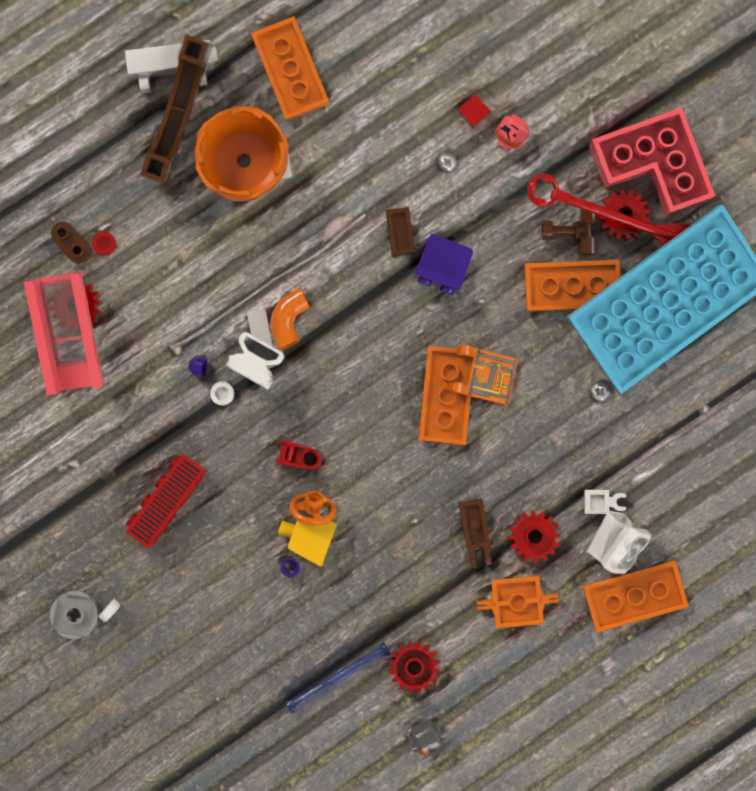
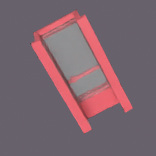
[24,271,105,395]

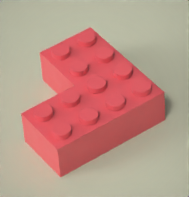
[589,107,715,217]

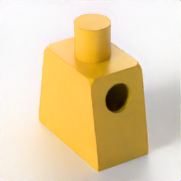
[278,517,337,567]

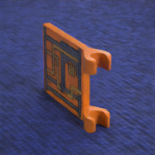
[448,345,518,405]

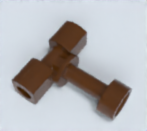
[541,209,595,255]

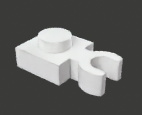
[584,490,626,514]

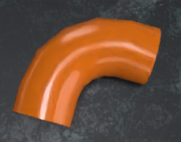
[270,288,311,351]

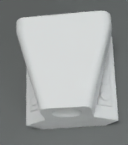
[226,332,284,389]
[587,511,652,574]

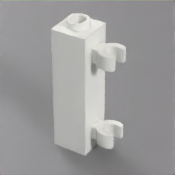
[125,40,218,94]

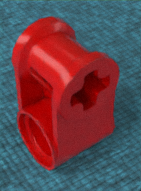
[275,440,323,470]

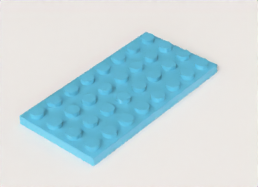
[567,205,756,394]

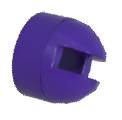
[188,357,208,377]
[280,558,300,578]

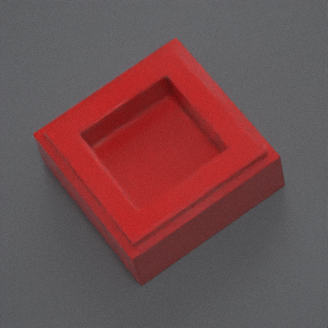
[458,94,491,128]

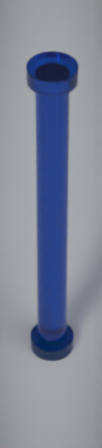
[285,642,391,714]

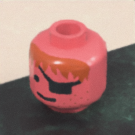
[495,114,530,151]

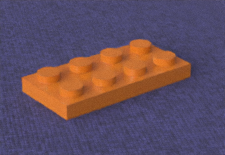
[251,16,330,121]
[524,260,621,312]
[418,346,472,445]
[582,560,689,633]

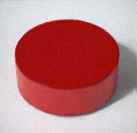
[92,232,116,256]

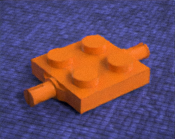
[476,575,559,628]

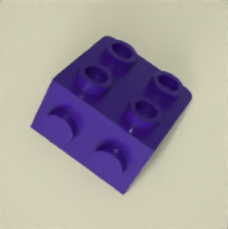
[414,235,473,295]

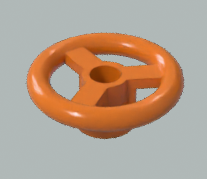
[289,491,337,526]

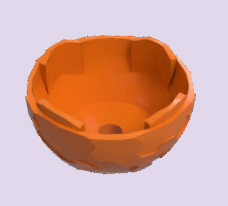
[195,106,289,201]

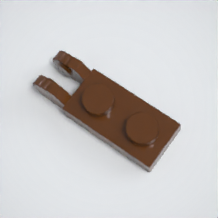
[458,498,492,568]

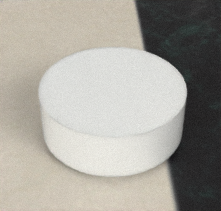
[210,382,235,406]
[98,599,120,622]

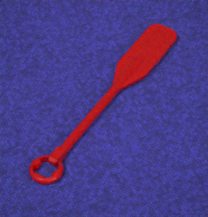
[527,173,691,246]

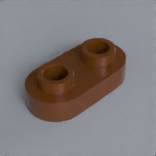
[51,221,91,264]

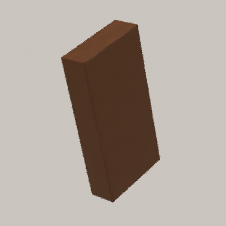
[386,207,415,257]

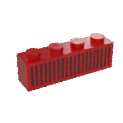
[125,454,208,549]

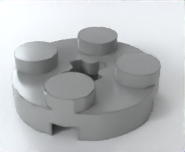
[50,590,99,639]

